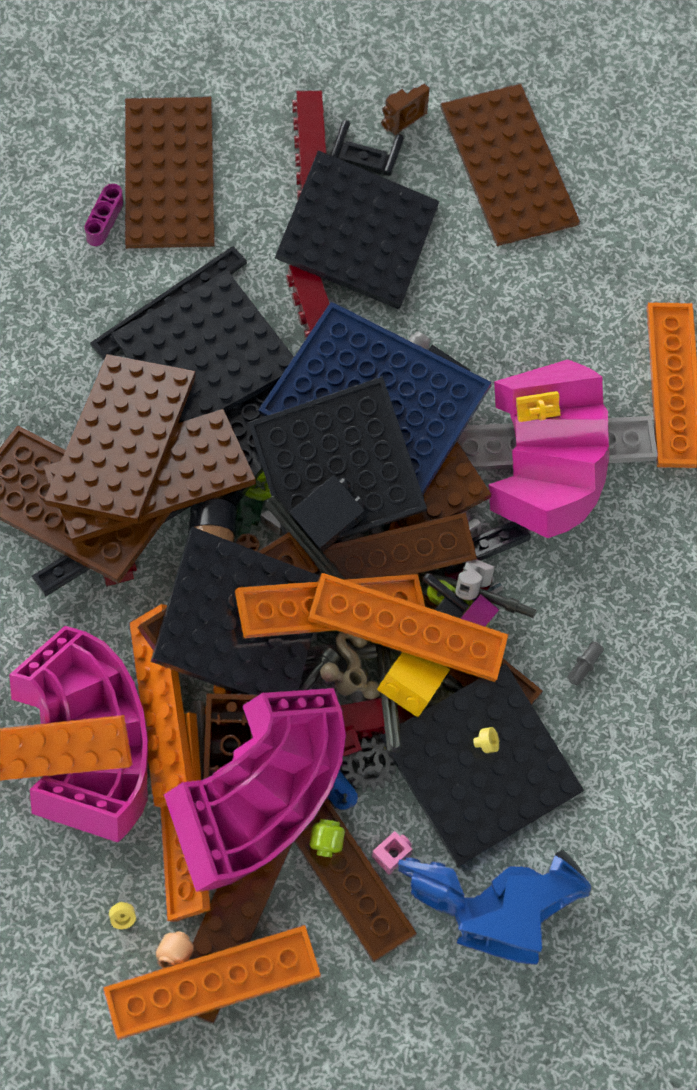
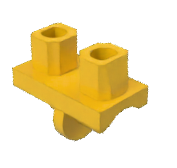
[516,391,561,422]

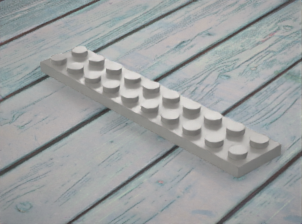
[457,416,658,471]

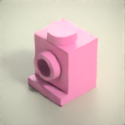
[372,831,412,875]

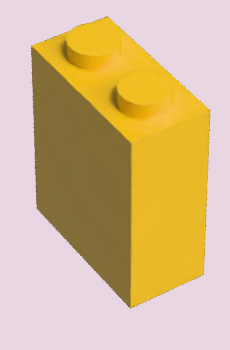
[377,652,450,717]

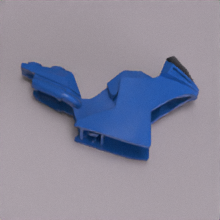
[398,850,591,965]

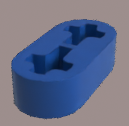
[327,770,358,810]

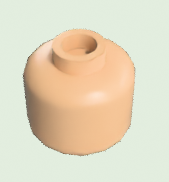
[155,931,194,969]

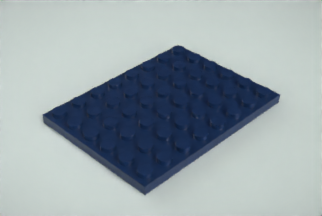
[259,302,491,495]

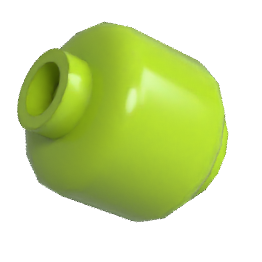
[310,819,345,858]

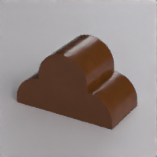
[204,693,258,779]

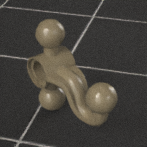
[320,631,381,700]

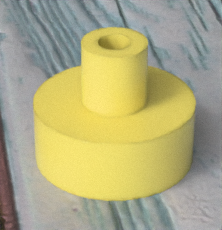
[474,727,499,754]
[109,902,136,929]

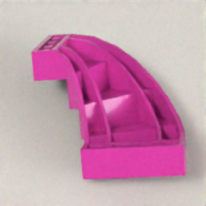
[488,360,609,538]
[9,626,148,843]
[164,688,346,892]

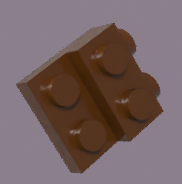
[381,83,430,136]

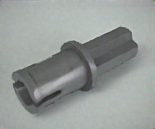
[567,641,604,685]

